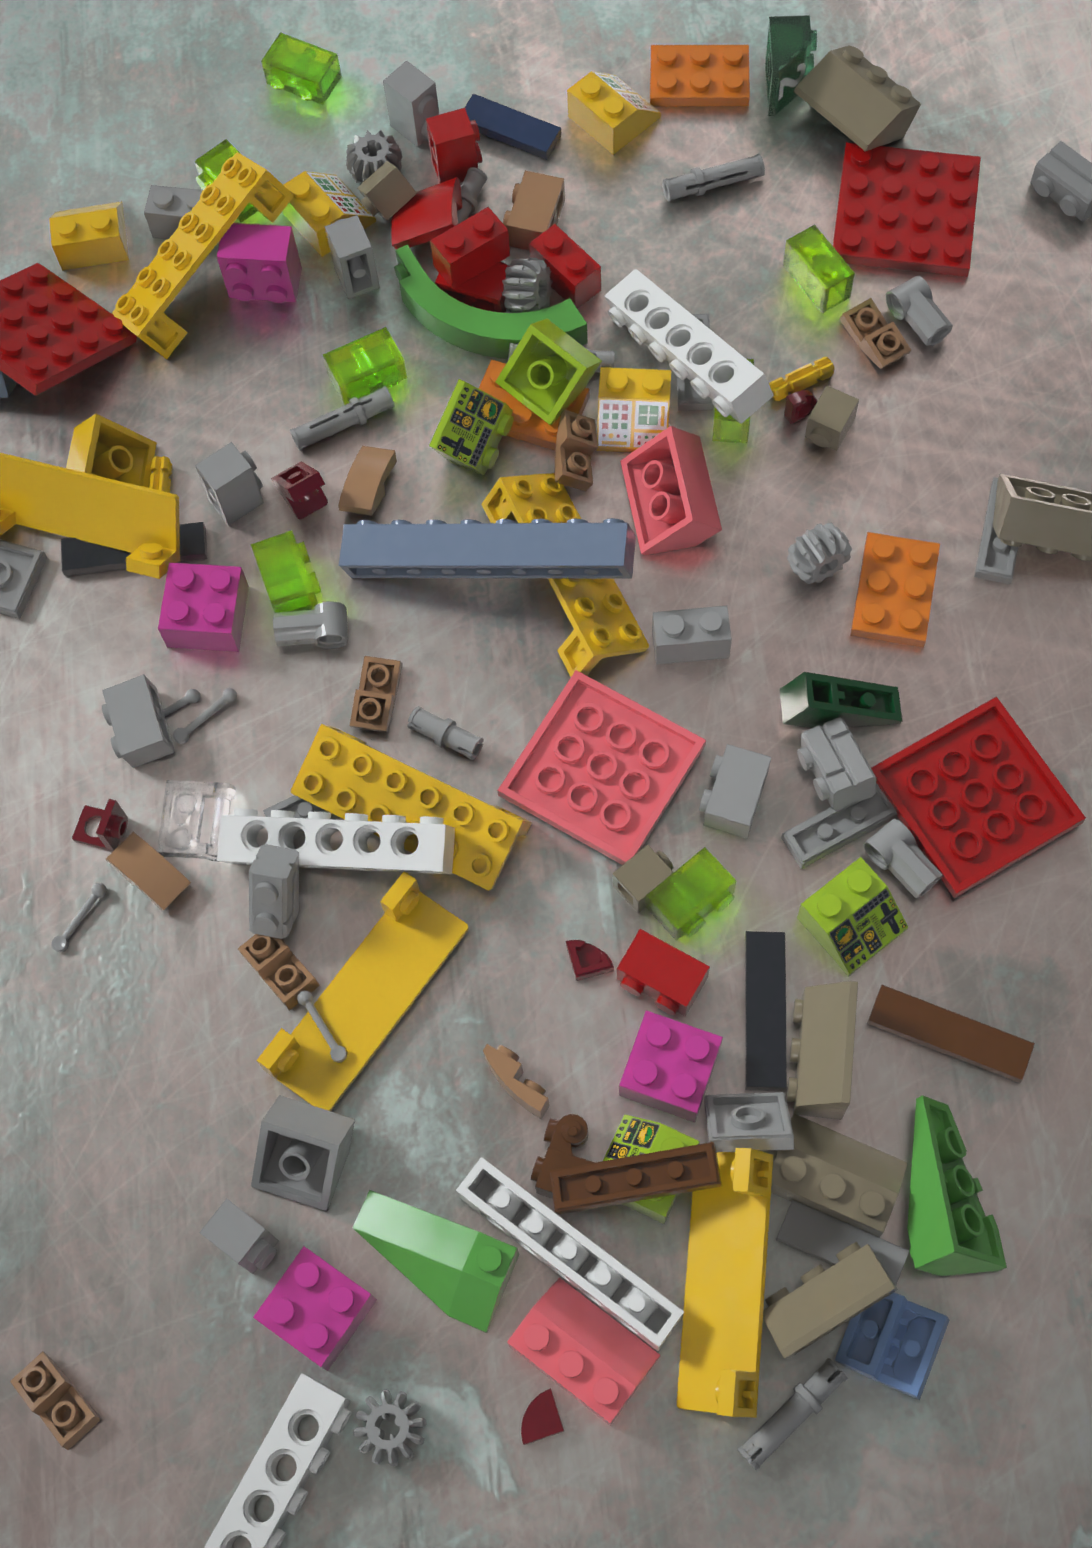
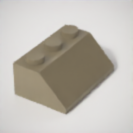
[794,45,921,151]
[993,473,1092,561]
[787,981,858,1120]
[771,1113,908,1238]
[763,1242,898,1359]

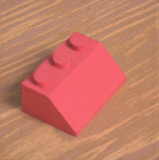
[620,426,722,555]
[507,1277,660,1426]

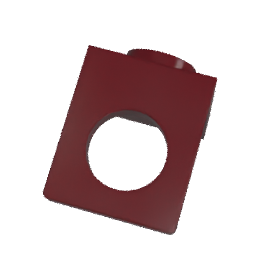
[72,799,128,851]

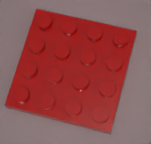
[831,142,981,277]
[0,263,137,396]
[871,696,1086,898]

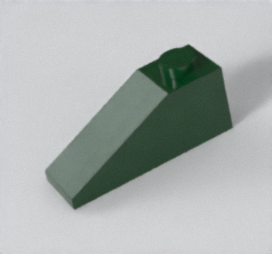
[779,672,903,728]

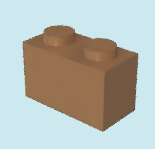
[503,170,565,251]

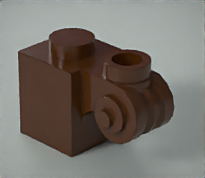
[531,1114,595,1199]

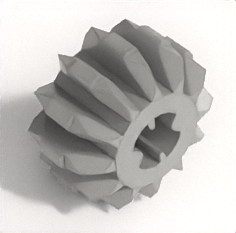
[346,130,402,183]
[502,257,553,313]
[787,523,852,584]
[353,1389,426,1466]

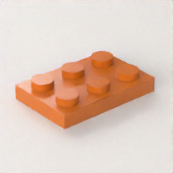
[650,45,750,107]
[478,359,590,451]
[850,532,940,648]

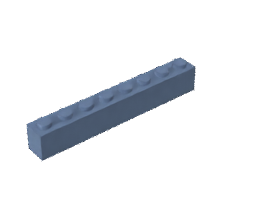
[339,518,636,579]

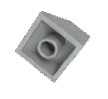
[251,1095,355,1211]

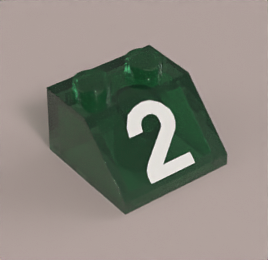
[765,15,817,116]

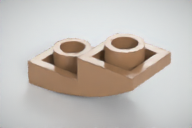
[839,298,912,369]
[555,410,598,492]
[338,446,397,516]
[349,656,403,732]
[105,832,191,911]
[238,934,320,1011]
[483,1044,549,1120]
[10,1351,101,1450]

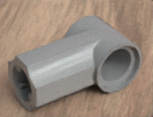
[886,276,953,346]
[273,601,348,649]
[863,819,942,899]

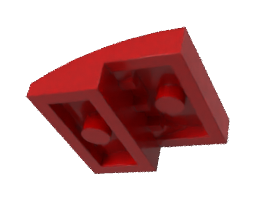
[391,177,462,250]

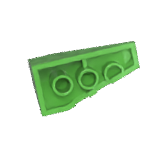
[907,1095,1007,1276]
[353,1190,520,1333]

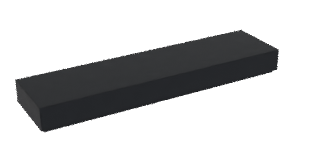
[61,522,208,576]
[745,931,787,1091]

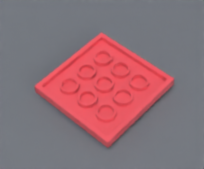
[497,670,706,865]

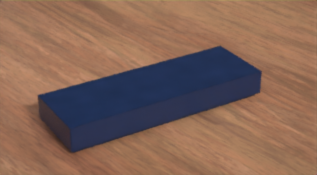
[464,93,562,160]

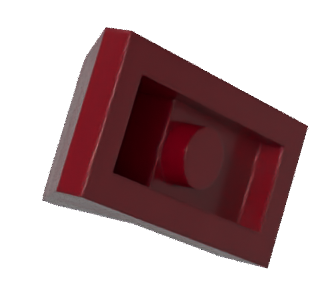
[271,461,328,520]

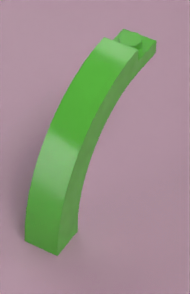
[394,245,588,359]

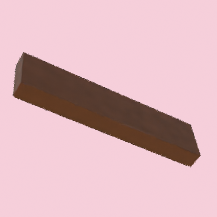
[867,985,1035,1083]
[550,1142,722,1215]

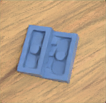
[835,1292,950,1400]

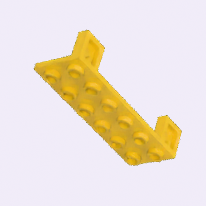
[112,152,294,360]
[0,453,180,579]
[481,473,649,677]
[291,724,532,890]
[256,871,469,1111]
[677,1148,773,1418]

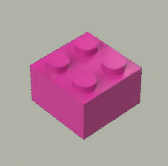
[217,223,302,303]
[158,563,249,652]
[619,1010,723,1123]
[253,1246,377,1371]

